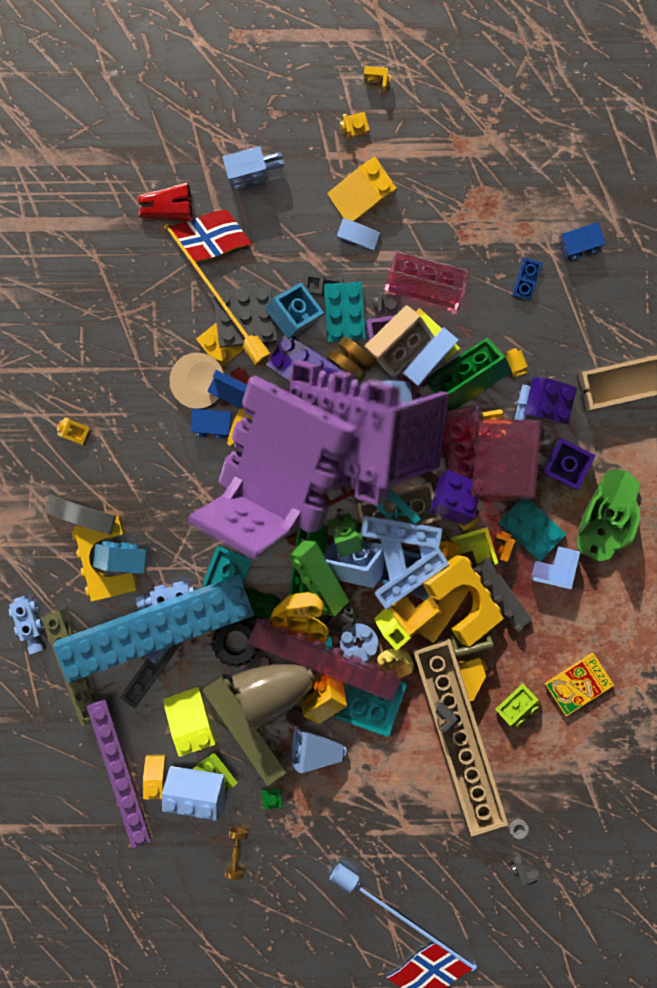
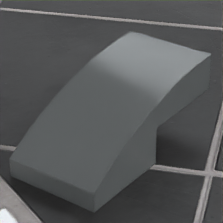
[304,273,344,296]

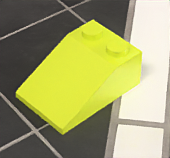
[163,686,217,757]

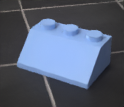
[323,540,385,588]
[162,766,225,820]

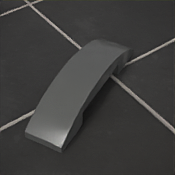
[45,495,116,535]

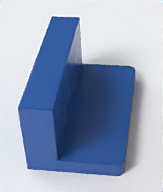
[207,370,247,409]

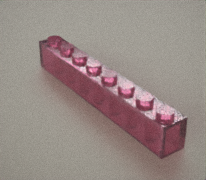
[248,618,401,701]

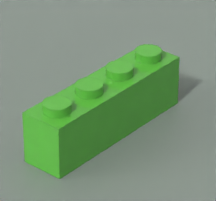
[289,540,349,617]

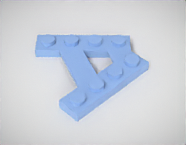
[361,516,449,609]

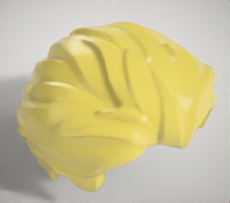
[377,648,414,678]

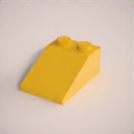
[327,156,397,222]

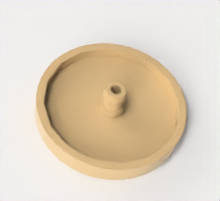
[170,353,225,409]

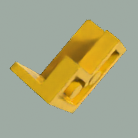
[388,595,444,636]
[301,666,347,724]

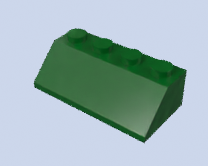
[424,338,512,414]

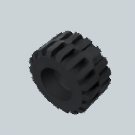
[211,619,261,668]

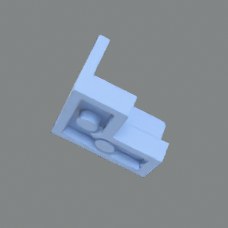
[530,546,580,589]

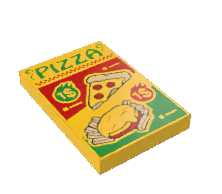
[544,652,614,716]

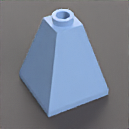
[290,726,346,773]

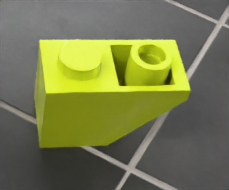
[374,608,413,651]

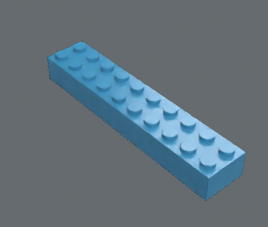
[53,574,254,683]

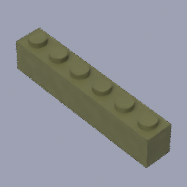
[202,675,288,786]

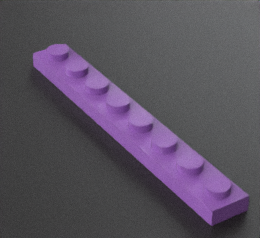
[86,699,151,848]

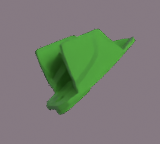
[576,470,640,561]

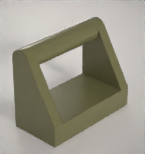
[449,632,494,657]

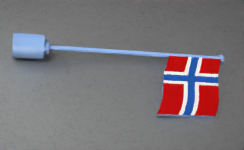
[329,863,477,988]

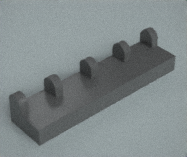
[472,558,532,632]

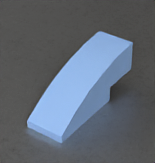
[404,328,459,386]

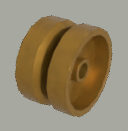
[327,336,377,383]

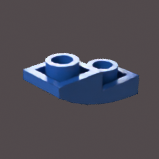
[512,257,543,301]

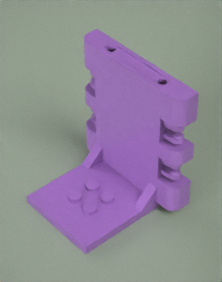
[289,360,449,505]
[188,376,357,560]

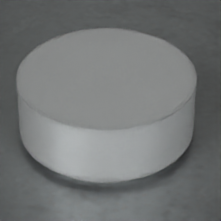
[509,819,529,840]

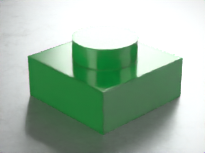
[261,787,283,810]

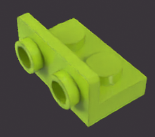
[495,684,541,729]
[193,752,238,791]

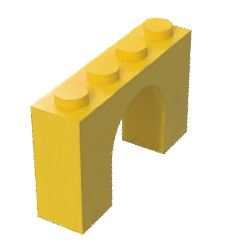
[72,515,139,602]
[422,555,504,647]

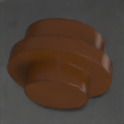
[286,706,305,726]

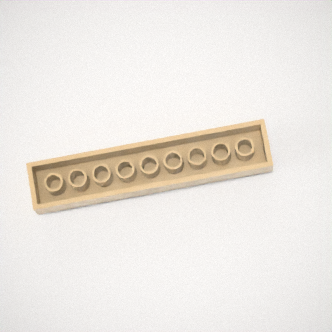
[412,637,508,837]

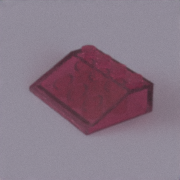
[471,419,542,502]

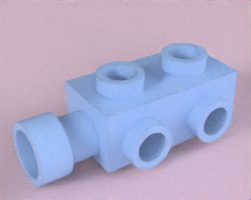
[136,581,195,611]
[8,596,44,655]

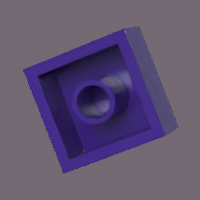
[524,377,577,425]
[541,438,596,490]
[430,470,482,526]

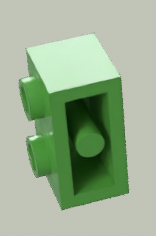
[328,513,364,558]

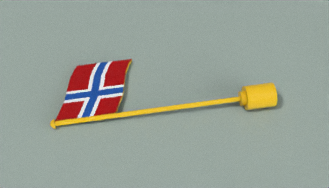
[164,209,272,366]

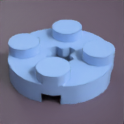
[340,623,378,662]

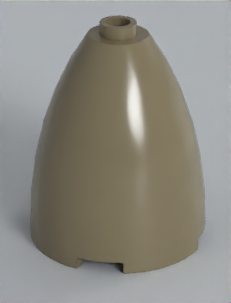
[233,664,315,730]

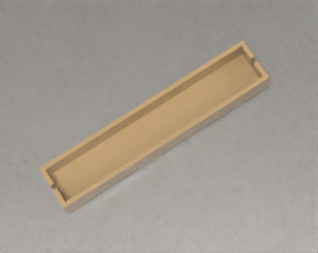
[578,355,657,411]

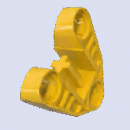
[270,592,329,644]

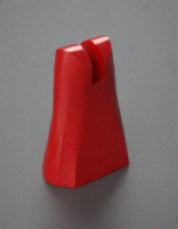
[137,182,193,221]

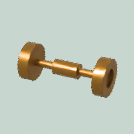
[224,828,248,880]

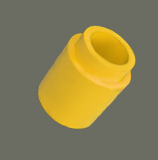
[505,348,528,378]

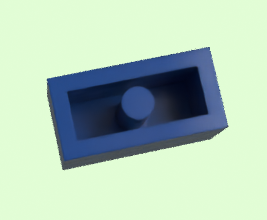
[559,222,606,260]
[190,409,232,439]

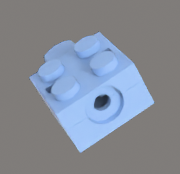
[222,146,285,189]

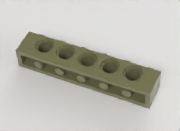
[41,609,98,726]

